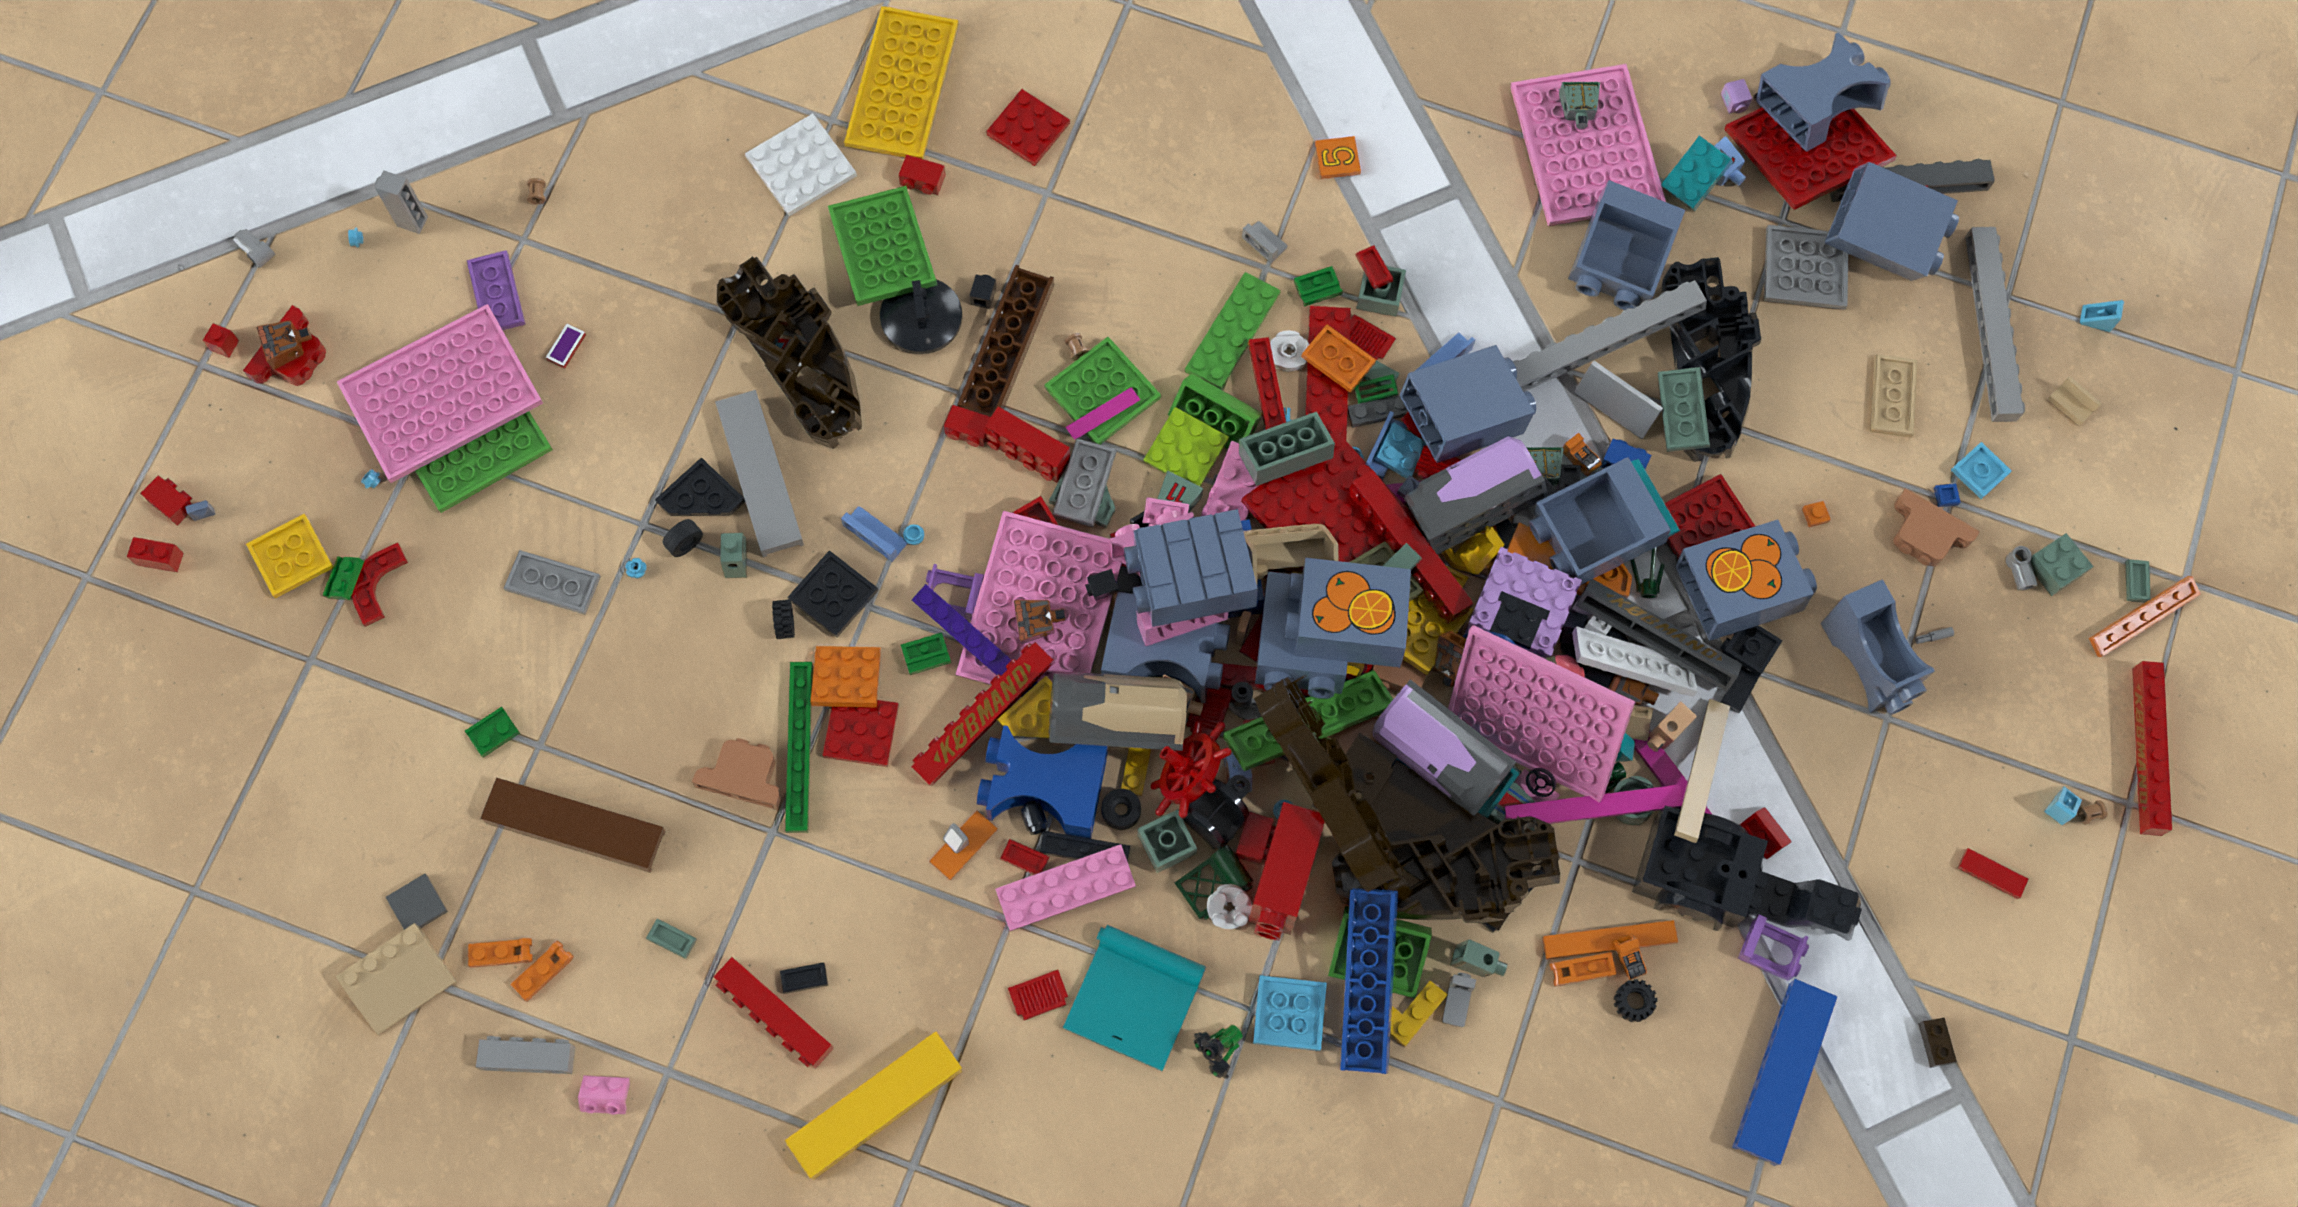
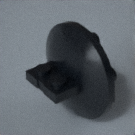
[880,279,962,354]

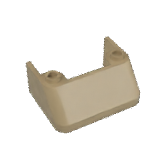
[1243,524,1338,584]

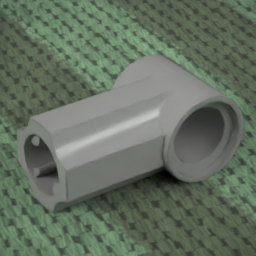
[233,229,276,268]
[2005,546,2037,591]

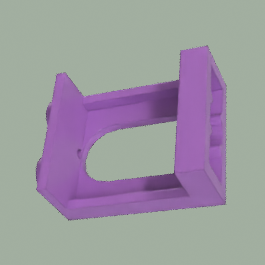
[926,564,984,620]
[1738,915,1809,981]

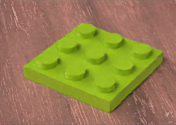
[1143,407,1229,487]

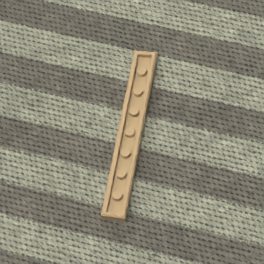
[1674,699,1730,843]

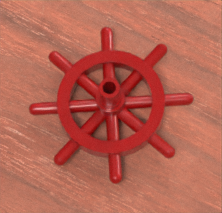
[1150,721,1232,818]

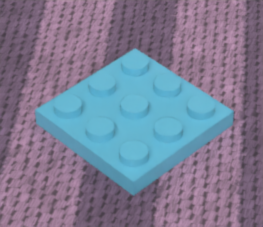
[1253,975,1327,1051]

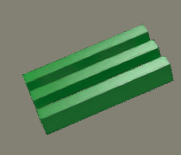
[1354,374,1399,404]

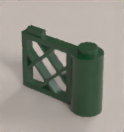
[1174,845,1254,920]

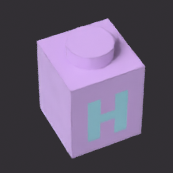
[1721,79,1752,114]

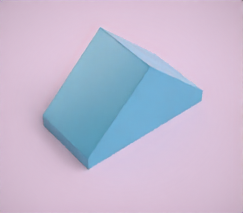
[2080,300,2124,332]
[2044,786,2082,825]

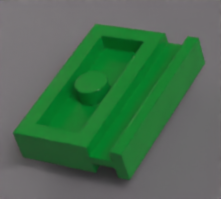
[1294,266,1343,307]
[323,556,364,600]
[901,632,951,676]
[465,706,520,758]

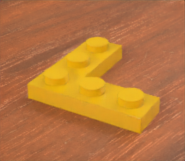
[1390,980,1448,1047]

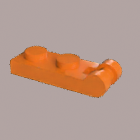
[468,938,532,968]
[510,941,574,1002]
[1549,952,1616,987]

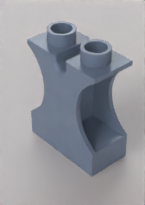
[1756,32,1891,152]
[1820,579,1935,715]
[1101,592,1230,703]

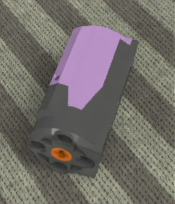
[1404,436,1548,555]
[1373,679,1516,816]

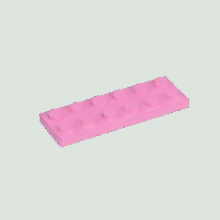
[996,844,1136,931]

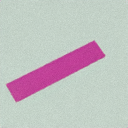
[1065,387,1140,440]

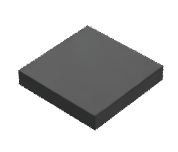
[386,873,448,930]

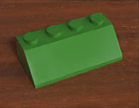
[1168,374,1262,449]

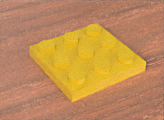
[246,513,333,599]

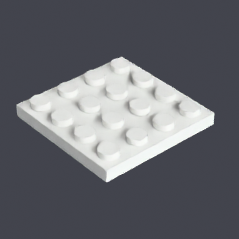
[745,114,857,216]

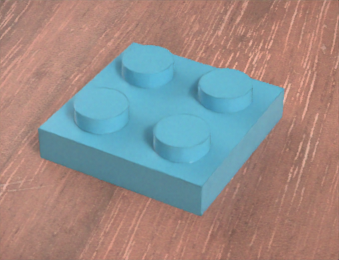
[1373,422,1427,479]
[1951,442,2012,499]

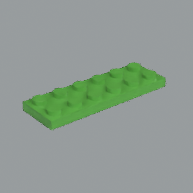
[1185,272,1281,390]

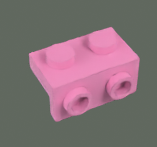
[1143,498,1189,526]
[578,1076,630,1115]

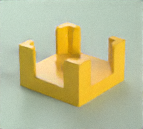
[1441,526,1505,575]

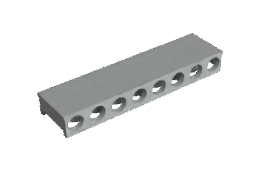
[715,390,804,558]

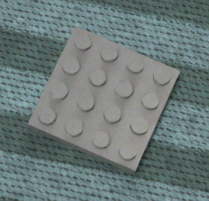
[1764,225,1848,310]

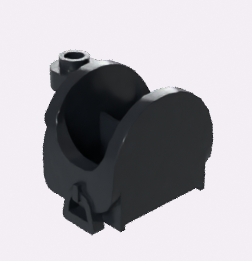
[1178,775,1250,849]

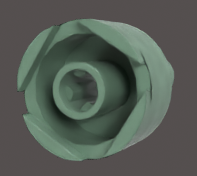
[1613,776,1654,825]

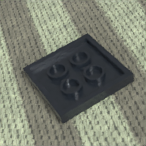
[787,550,879,638]

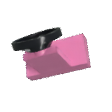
[1515,768,1560,802]

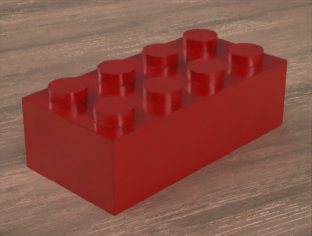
[985,406,1070,483]

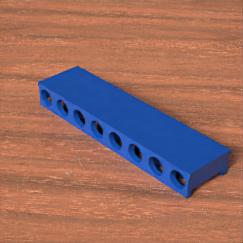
[1340,888,1398,1074]
[1732,979,1838,1166]

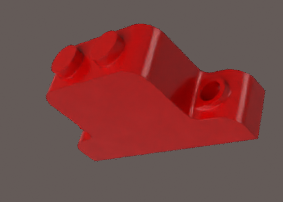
[243,305,326,386]

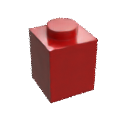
[203,323,239,358]

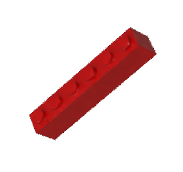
[714,957,834,1069]

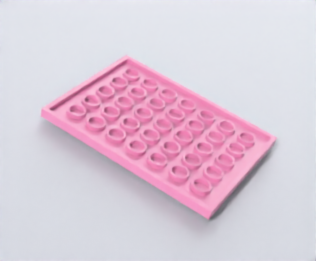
[1510,64,1666,226]
[337,304,543,483]
[956,511,1122,685]
[1448,625,1635,803]

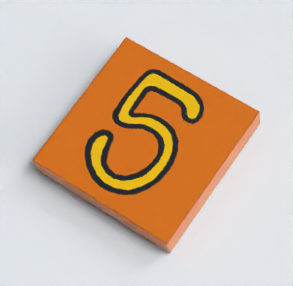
[1315,136,1361,179]

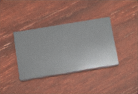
[1574,361,1663,439]
[1052,438,1117,527]
[504,550,601,615]

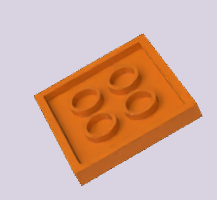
[811,646,881,707]

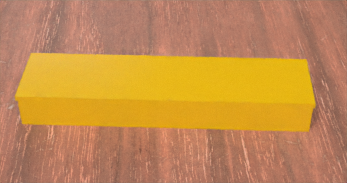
[784,1031,962,1180]

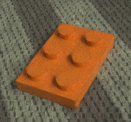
[1301,325,1376,393]

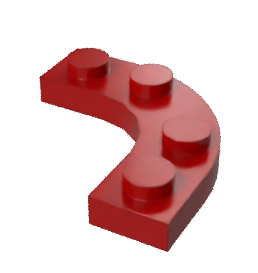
[352,542,408,627]

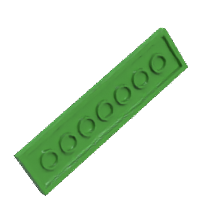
[1223,670,1393,772]

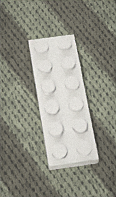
[1572,627,1698,697]

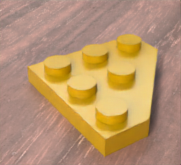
[997,676,1052,738]

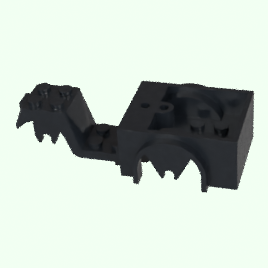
[1632,805,1862,941]

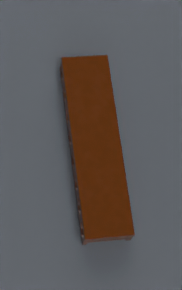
[957,264,1055,417]
[480,777,666,873]

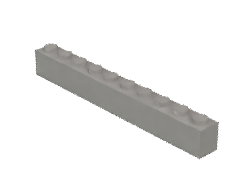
[1965,227,2025,422]
[1513,281,1707,392]

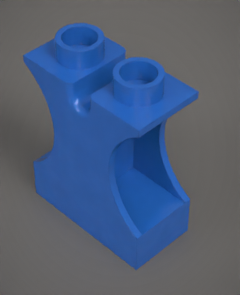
[977,725,1108,839]

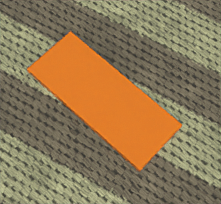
[929,810,998,880]

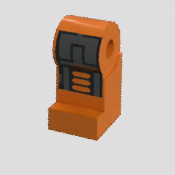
[1563,433,1602,476]
[1613,933,1647,980]

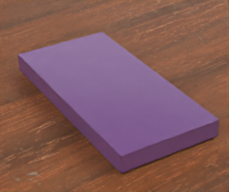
[466,250,526,330]

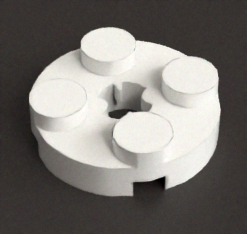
[1270,330,1309,371]
[1207,884,1252,929]

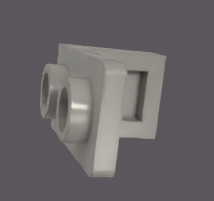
[1442,973,1476,1027]

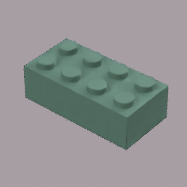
[1239,412,1335,486]

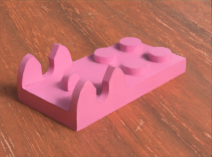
[1201,441,1259,521]

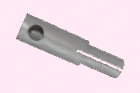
[1915,627,1954,644]

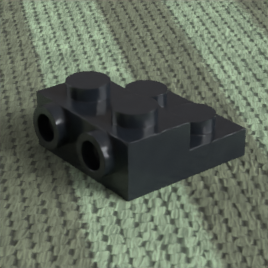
[1720,625,1783,676]

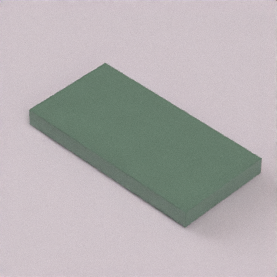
[1658,367,1710,452]

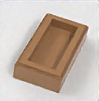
[1235,611,1251,646]

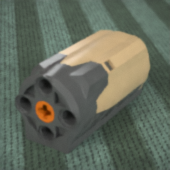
[1049,672,1187,751]

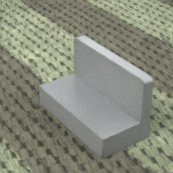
[1242,221,1287,263]

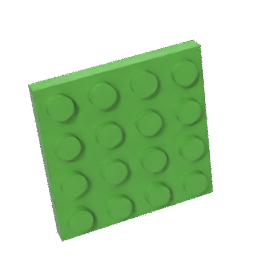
[1044,337,1161,445]

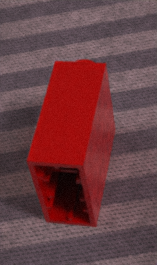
[1248,802,1325,941]

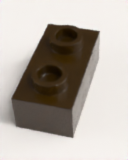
[1918,1017,1957,1068]

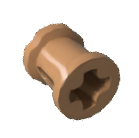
[527,178,546,205]
[1064,333,1089,360]
[2077,800,2108,825]

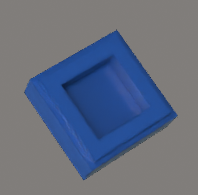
[1934,483,1961,507]

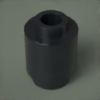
[1231,682,1253,709]
[1020,801,1048,835]

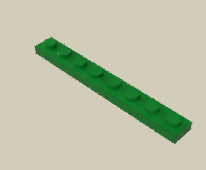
[785,662,813,833]

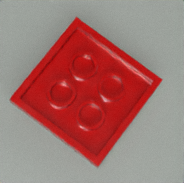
[986,89,1070,166]
[822,700,899,767]

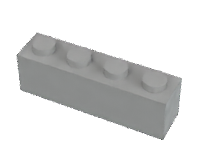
[375,170,428,234]
[476,1036,575,1074]

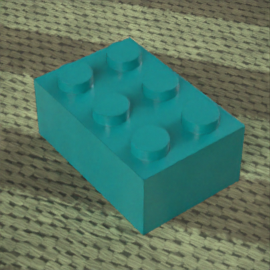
[1661,135,1733,211]

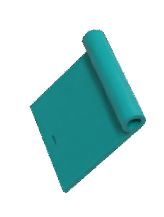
[1063,924,1206,1071]

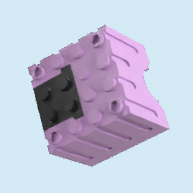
[1464,547,1582,659]

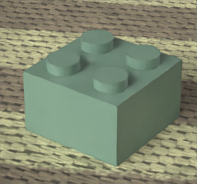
[1356,266,1406,317]
[2030,533,2094,596]
[1137,810,1197,873]

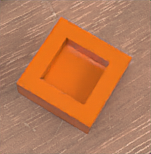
[1802,501,1831,528]

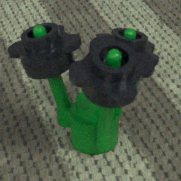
[1194,1025,1243,1079]

